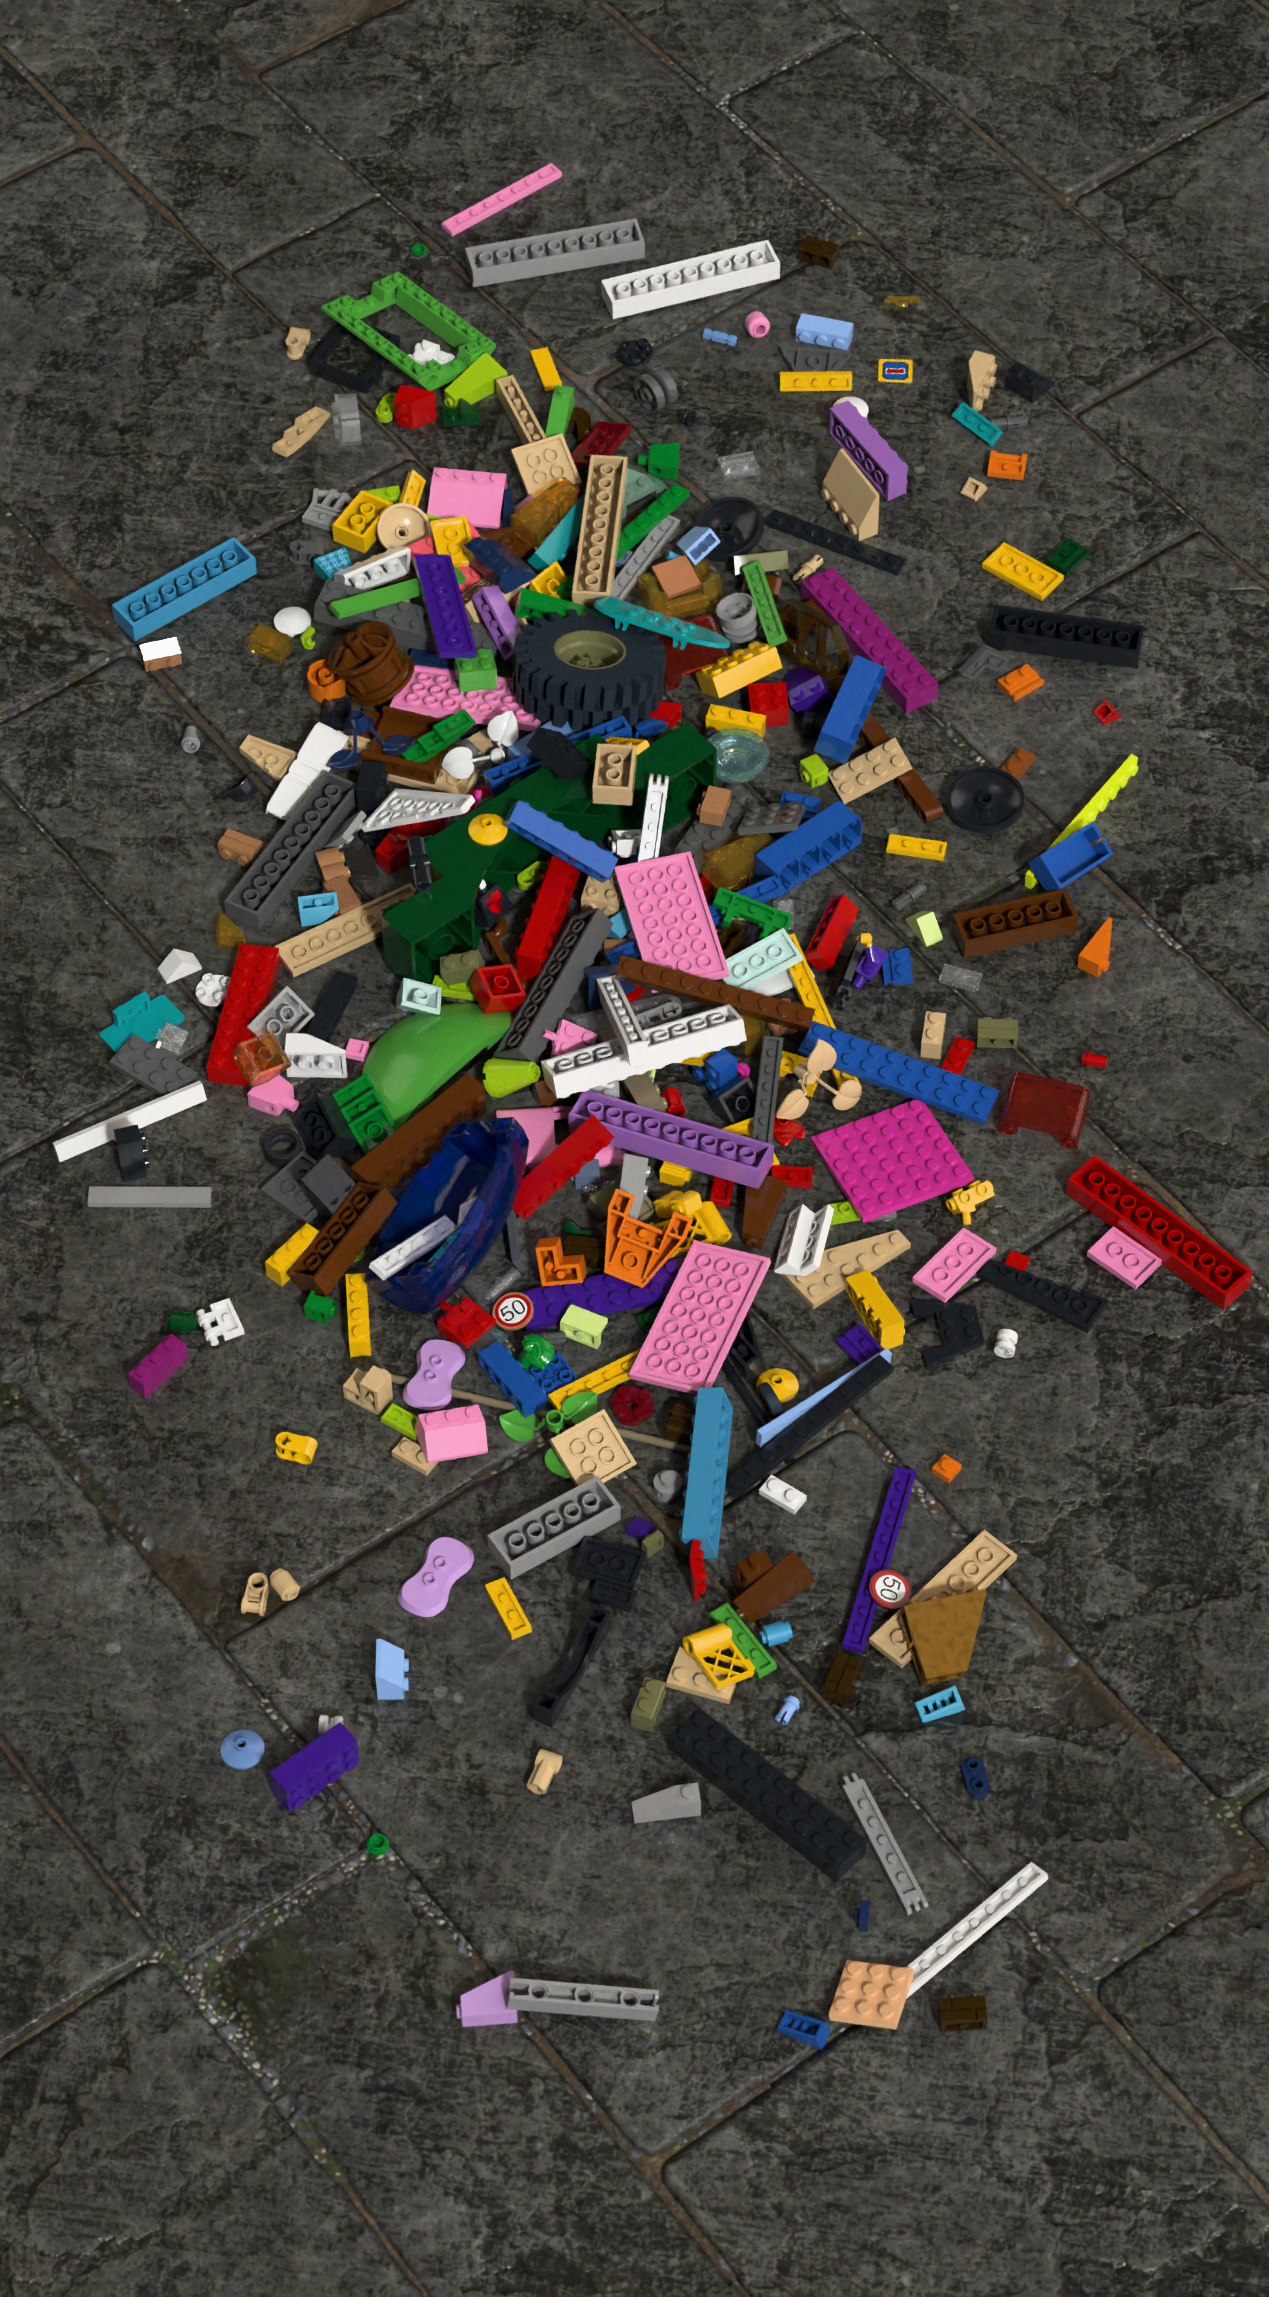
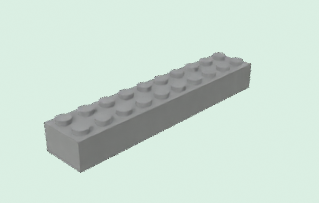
[465,219,645,287]

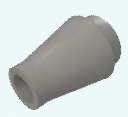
[181,726,200,753]

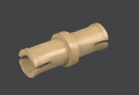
[793,554,823,585]

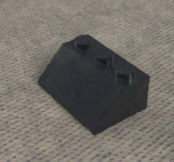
[526,727,595,782]
[292,1093,357,1161]

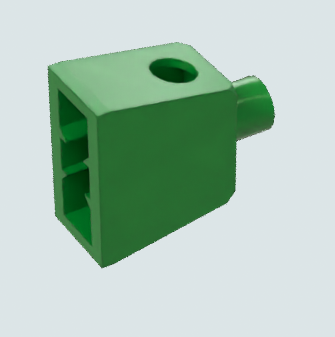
[638,443,680,481]

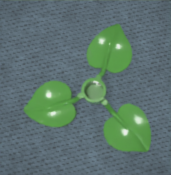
[499,1392,597,1478]

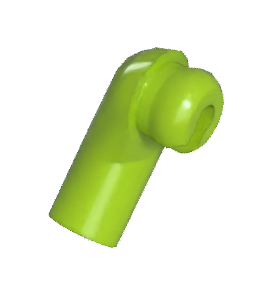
[299,626,315,650]

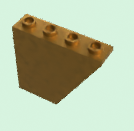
[899,1588,986,1686]

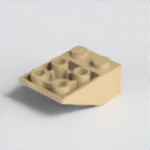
[967,350,997,412]

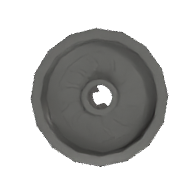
[634,366,678,413]

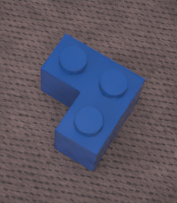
[692,1048,738,1093]

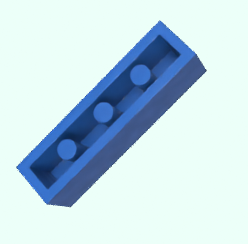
[478,1342,547,1418]

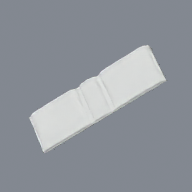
[265,722,349,821]

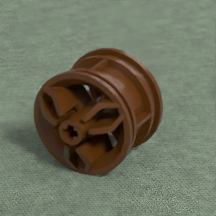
[328,621,415,706]

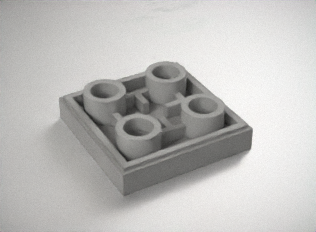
[323,810,366,850]

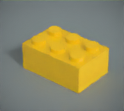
[332,490,393,554]

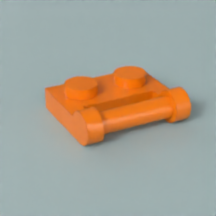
[987,450,1027,480]

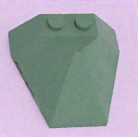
[584,463,669,518]

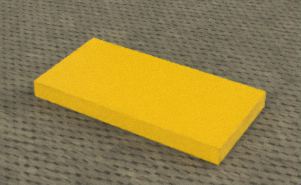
[982,542,1064,601]

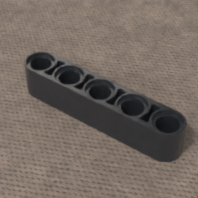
[306,971,358,1043]

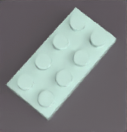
[722,928,803,990]

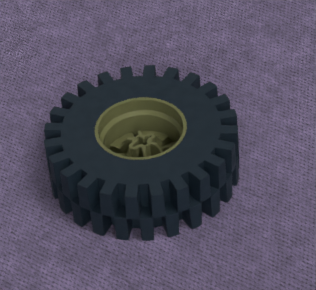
[512,609,666,731]

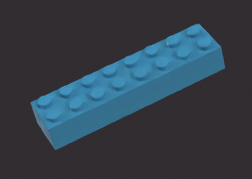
[112,537,257,641]
[679,1387,733,1559]

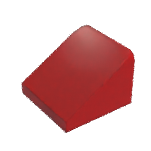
[1092,700,1121,725]

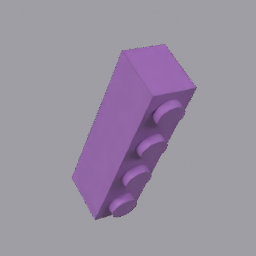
[472,585,522,661]

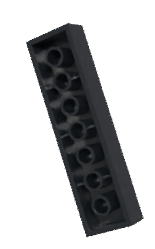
[988,605,1144,669]

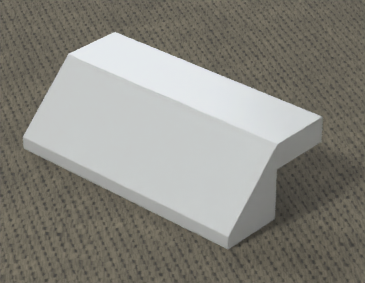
[774,1204,834,1276]

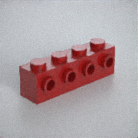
[804,894,859,971]

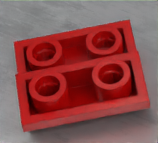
[690,1539,707,1602]

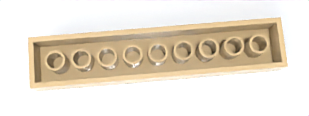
[572,455,628,609]

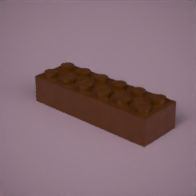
[952,889,1078,958]
[288,1182,397,1296]

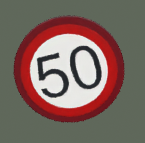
[868,1570,911,1610]

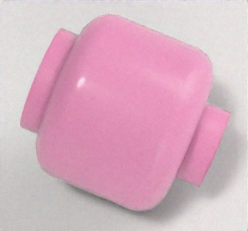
[744,311,770,338]

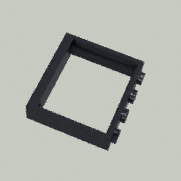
[308,323,400,394]

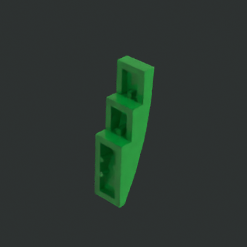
[401,709,475,763]

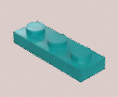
[952,402,1003,447]

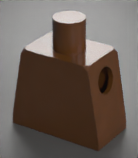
[732,1551,774,1595]

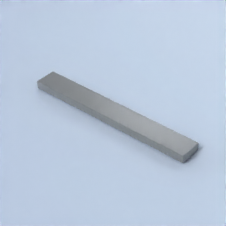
[612,515,680,600]

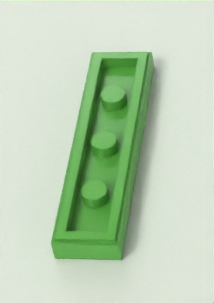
[709,1602,777,1679]

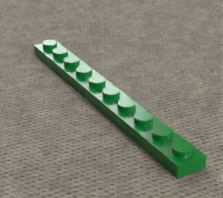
[557,483,690,602]

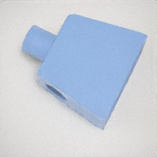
[677,527,721,565]

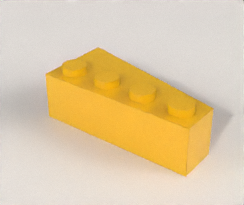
[845,1270,905,1349]

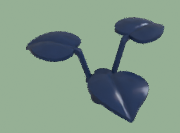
[328,710,416,770]

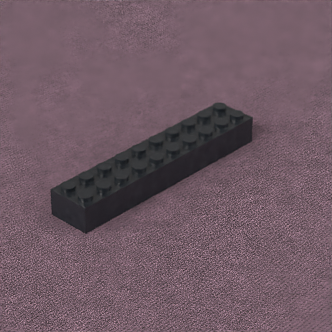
[669,1708,867,1882]

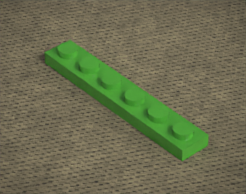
[742,560,788,646]

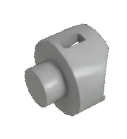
[654,1470,682,1502]

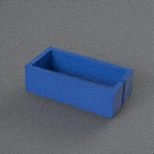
[1028,821,1114,893]

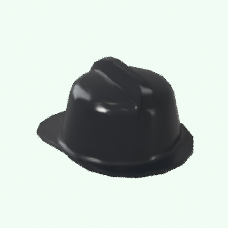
[216,770,259,802]

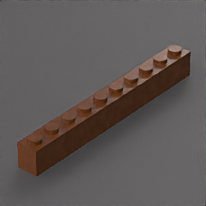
[615,955,815,1033]

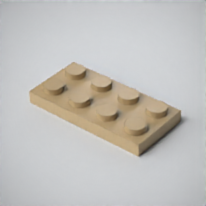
[828,738,912,805]

